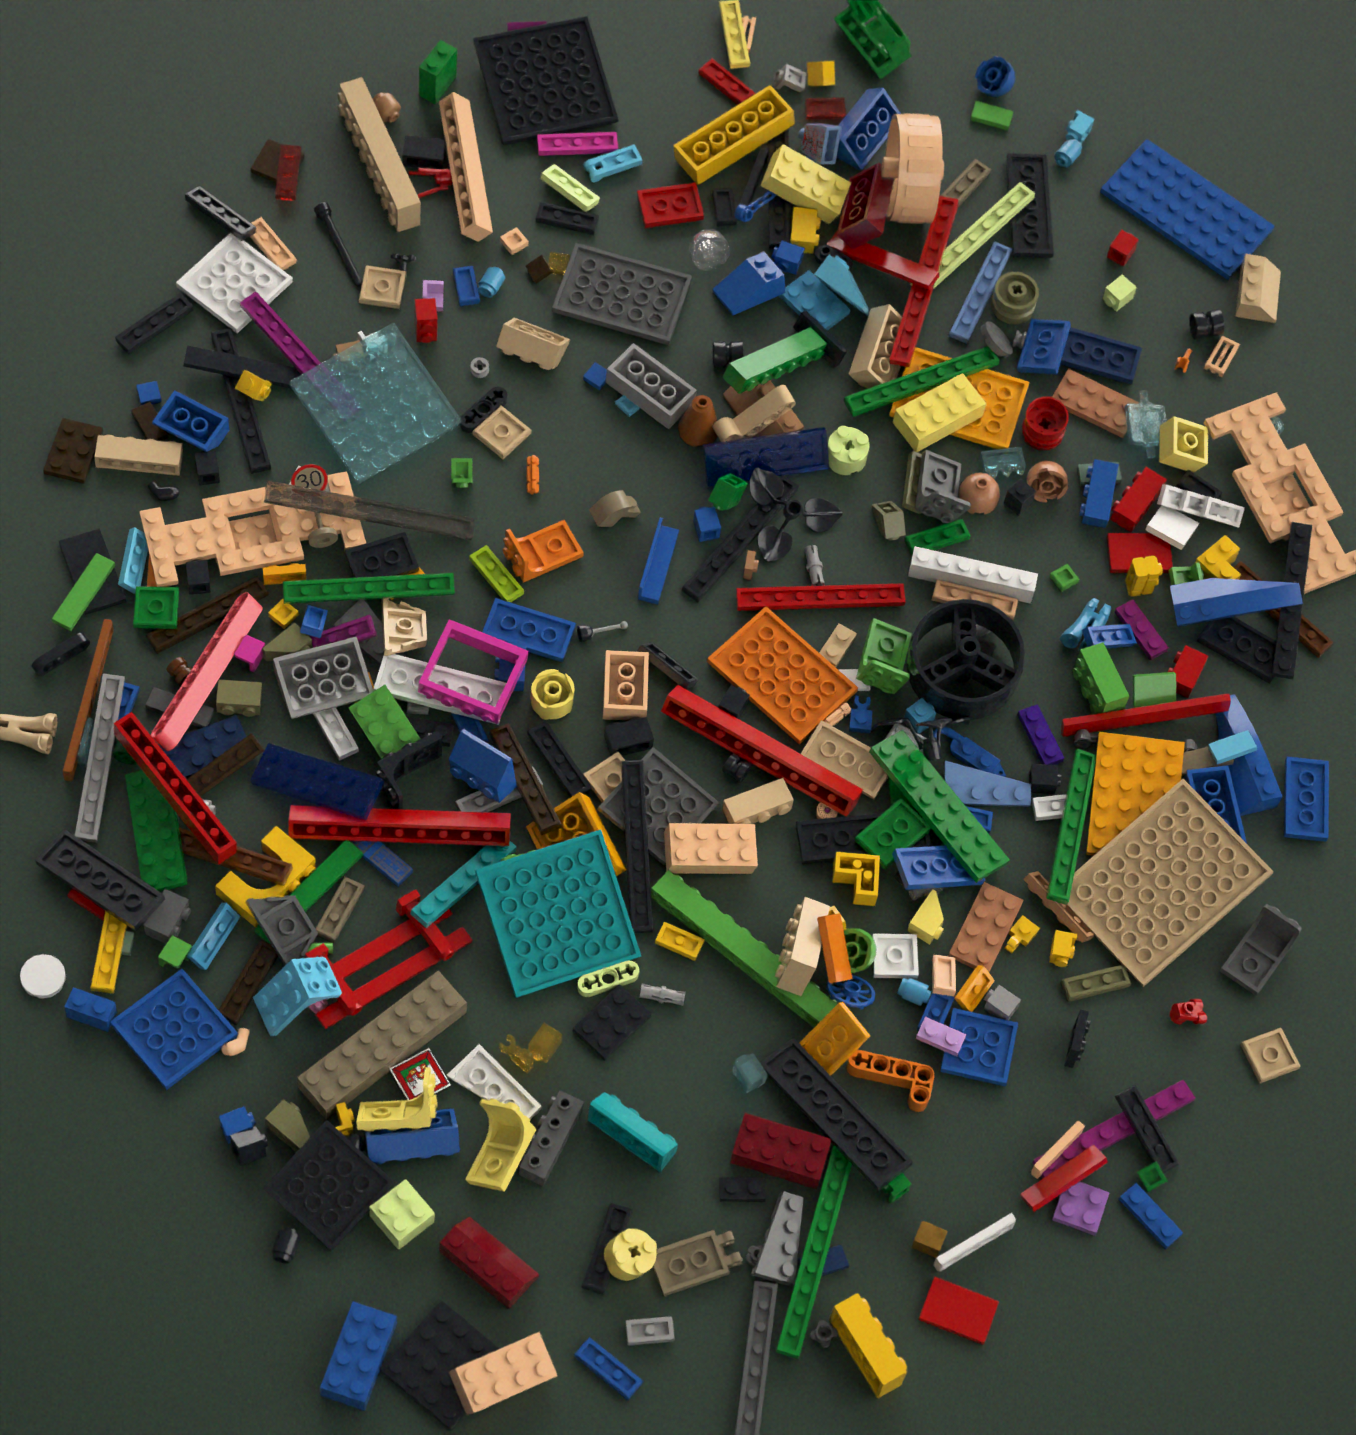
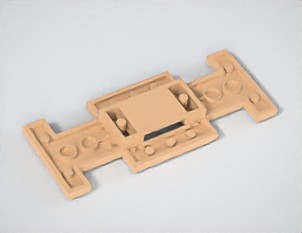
[1204,392,1356,594]
[139,471,366,587]

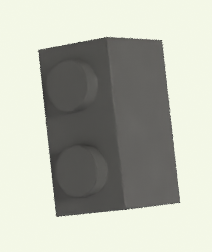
[144,889,191,944]

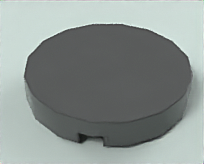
[980,321,1013,358]

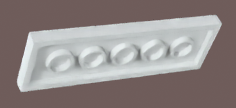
[373,654,506,725]

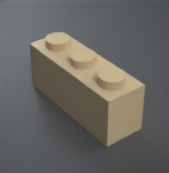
[722,778,794,824]

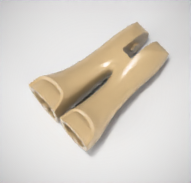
[0,713,57,754]

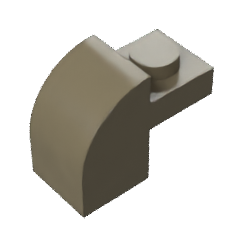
[589,490,641,527]

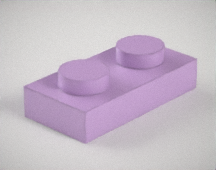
[916,1017,966,1056]

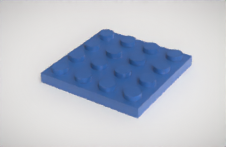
[110,969,238,1090]

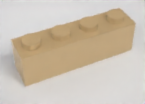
[94,435,183,476]

